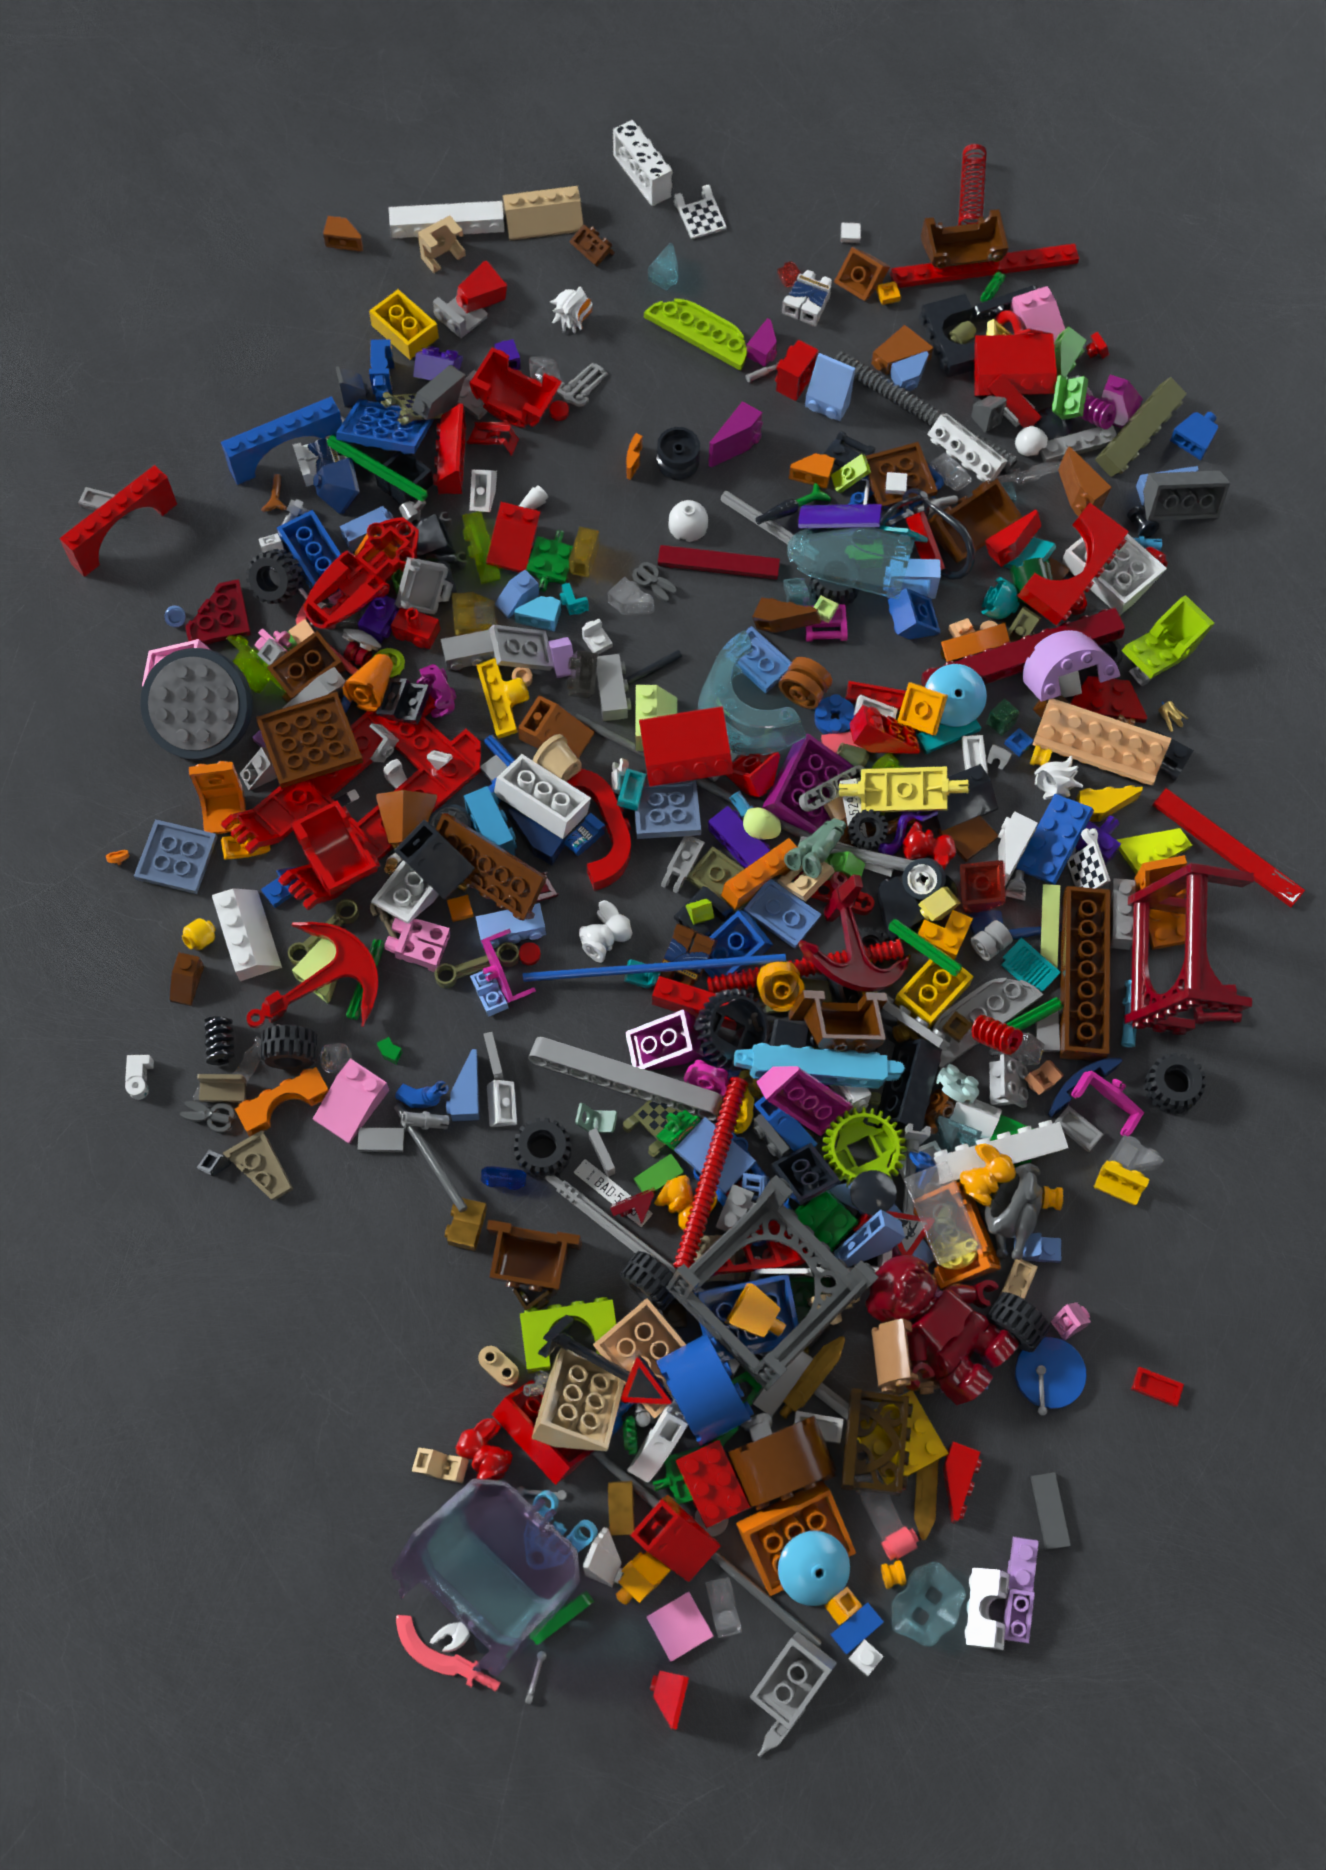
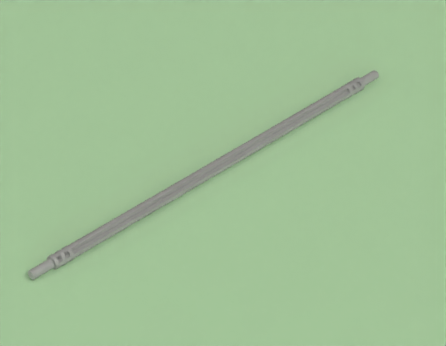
[544,1175,849,1420]

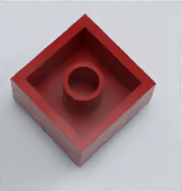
[775,340,819,401]

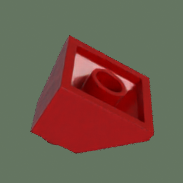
[726,746,780,797]
[650,1671,689,1731]

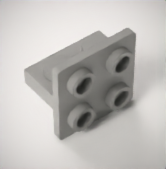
[989,1054,1029,1108]

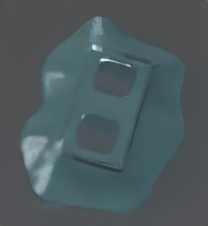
[892,1562,966,1647]

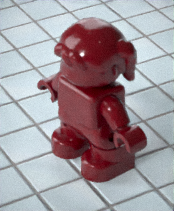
[865,1255,1019,1406]

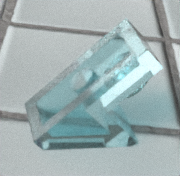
[783,578,809,606]
[936,1115,982,1153]

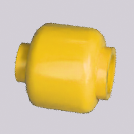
[182,918,216,951]

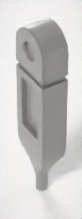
[758,1707,806,1758]

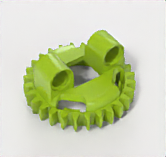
[822,1107,907,1187]

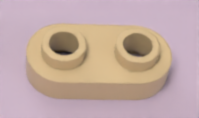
[478,1346,519,1387]

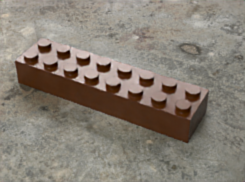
[1059,886,1110,1062]

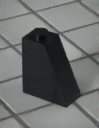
[877,877,926,942]

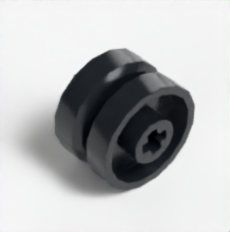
[657,427,700,479]

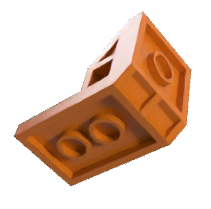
[1134,855,1187,950]

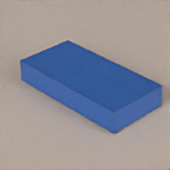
[830,1602,883,1655]

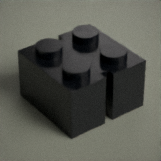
[375,451,433,505]

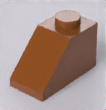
[323,216,363,251]

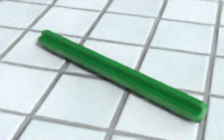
[327,435,428,502]

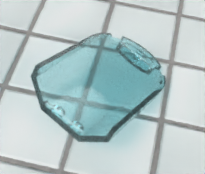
[787,527,915,599]

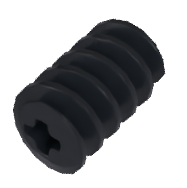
[204,1016,235,1066]

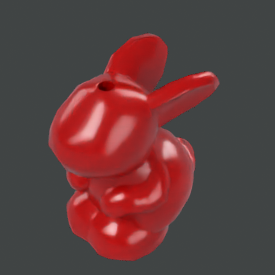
[902,821,956,871]
[456,1418,513,1487]

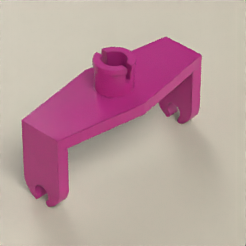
[481,928,536,1003]
[1072,1071,1144,1137]

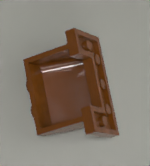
[788,990,888,1052]
[487,1220,582,1292]

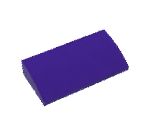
[798,504,882,528]

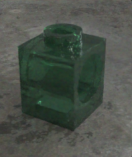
[987,699,1020,736]

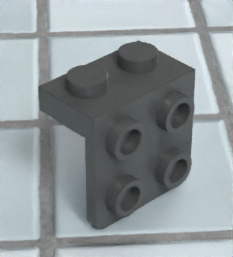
[753,1114,814,1159]

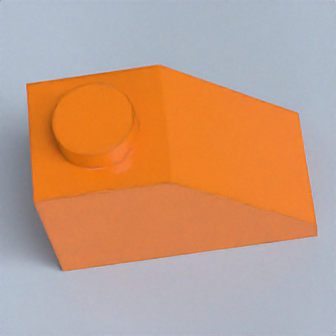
[789,453,835,489]

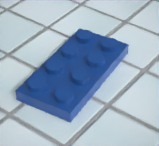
[1016,794,1094,885]

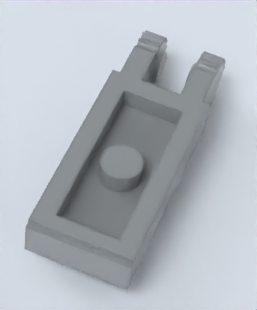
[661,836,705,893]

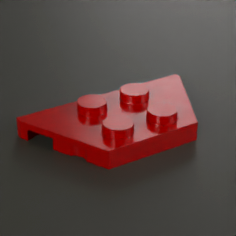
[1070,676,1147,723]

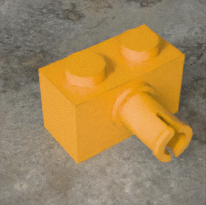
[616,1552,671,1605]

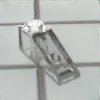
[854,1459,903,1541]

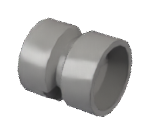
[971,920,1013,961]

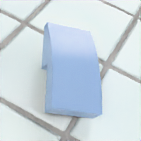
[470,971,508,1017]

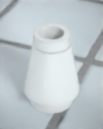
[519,486,548,510]

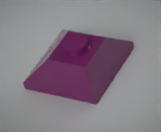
[1100,375,1143,428]

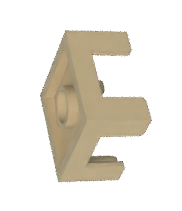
[418,215,465,273]

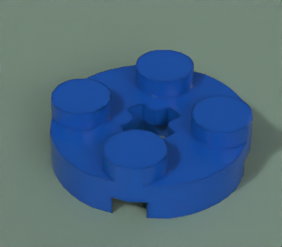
[814,694,855,735]

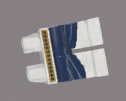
[782,270,832,327]
[293,435,347,487]

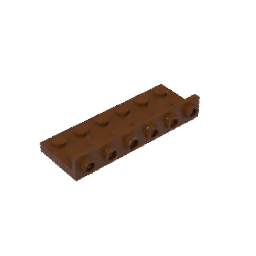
[435,813,548,921]

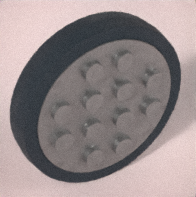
[140,648,253,760]

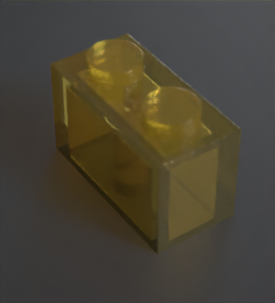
[569,527,600,577]

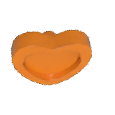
[106,850,130,865]

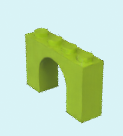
[520,1297,616,1374]

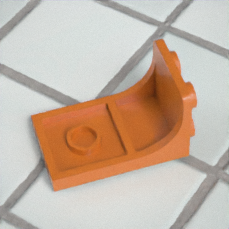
[189,761,246,834]

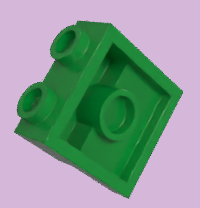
[795,1190,859,1252]

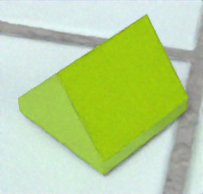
[686,899,714,925]

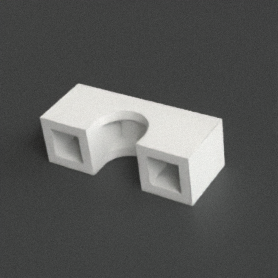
[965,1568,1009,1650]

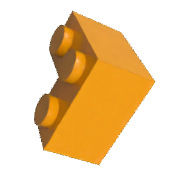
[918,910,973,960]

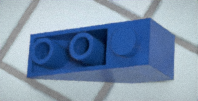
[754,1096,818,1151]

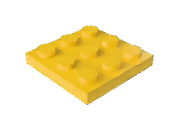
[858,1390,948,1484]

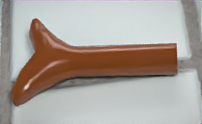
[261,474,287,512]

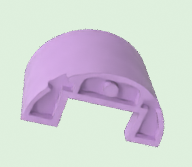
[1023,631,1120,702]

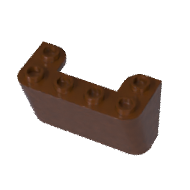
[928,478,1022,563]

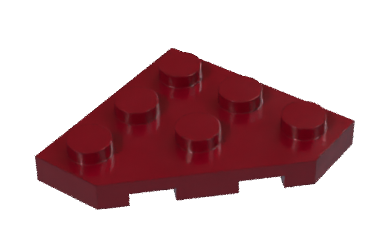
[185,579,251,645]

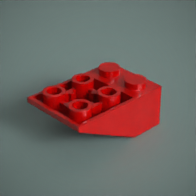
[849,705,920,754]
[631,1495,721,1582]

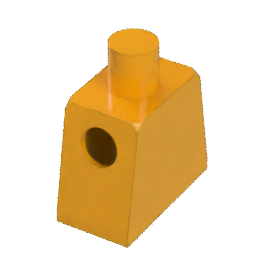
[725,1283,786,1338]

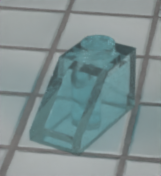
[648,243,679,291]

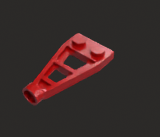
[711,1220,801,1277]

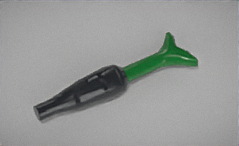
[755,483,831,525]

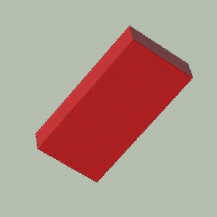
[1131,1367,1184,1407]

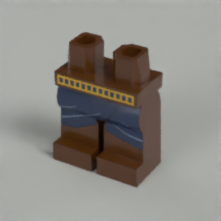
[661,924,718,986]

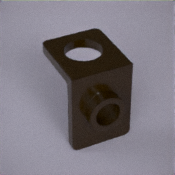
[512,1287,557,1311]

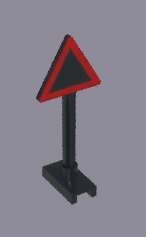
[538,1315,673,1405]

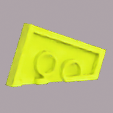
[1117,828,1192,875]

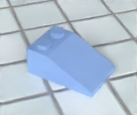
[805,353,855,421]

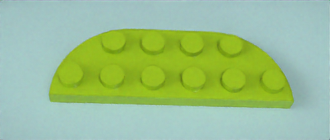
[644,299,747,370]

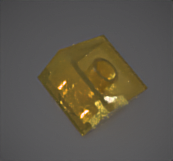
[452,592,496,636]

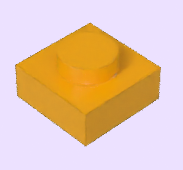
[876,281,901,305]

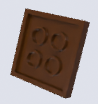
[866,442,938,510]

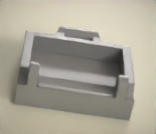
[395,557,453,615]

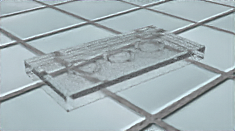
[903,1161,982,1265]

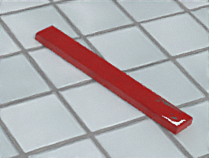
[1152,788,1305,908]

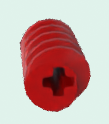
[972,1015,1023,1055]

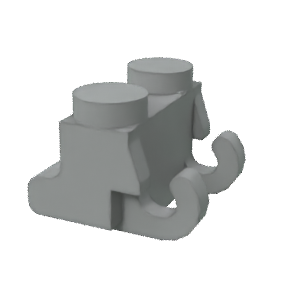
[741,1413,772,1442]

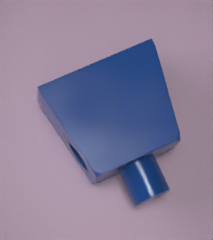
[1170,412,1218,460]

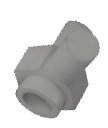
[282,499,310,525]

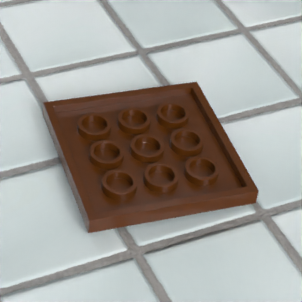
[256,692,363,789]

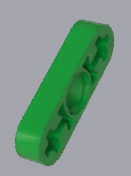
[529,1590,594,1645]

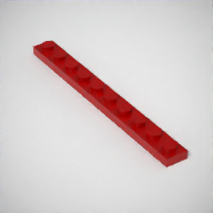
[890,244,1079,288]

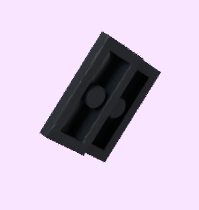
[376,678,432,725]

